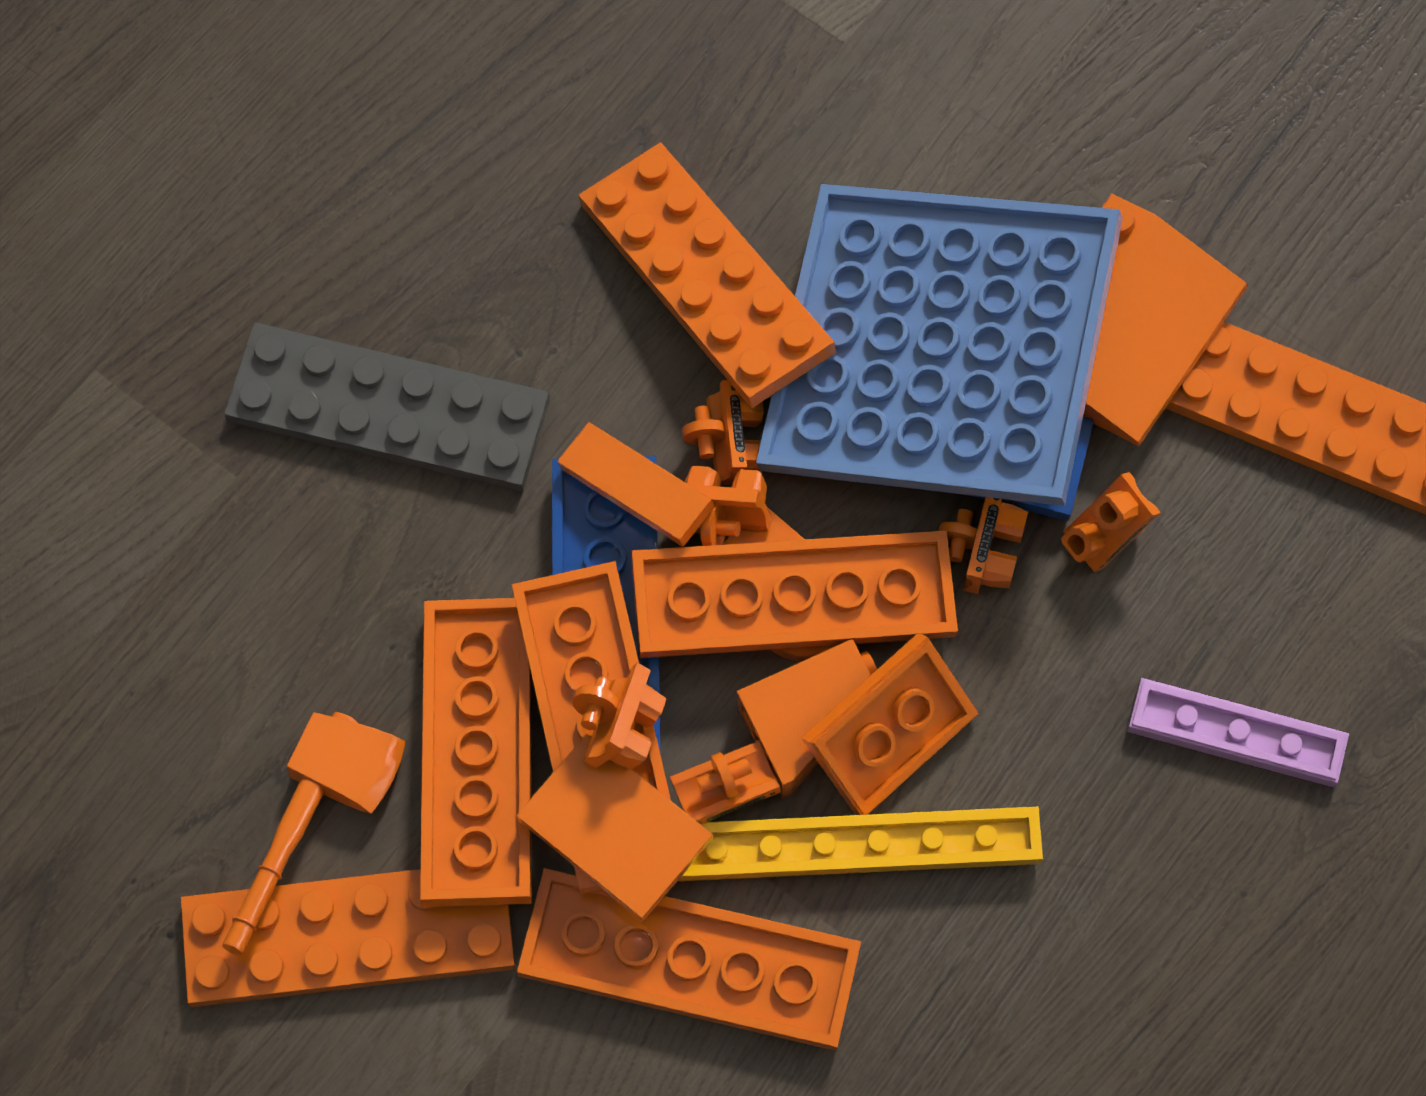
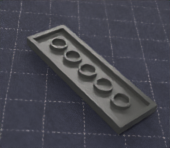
[224,322,550,492]

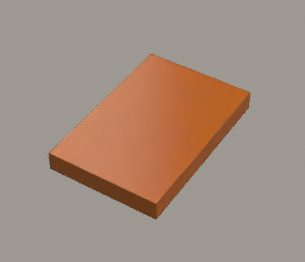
[801,633,979,815]
[516,734,713,922]

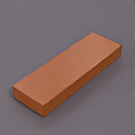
[557,422,715,547]

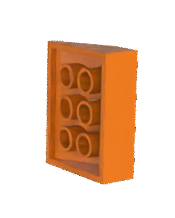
[1083,194,1247,447]

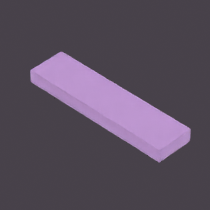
[1127,678,1349,788]

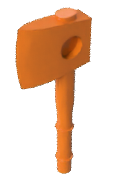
[222,712,406,955]

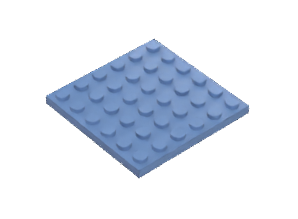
[756,184,1123,506]

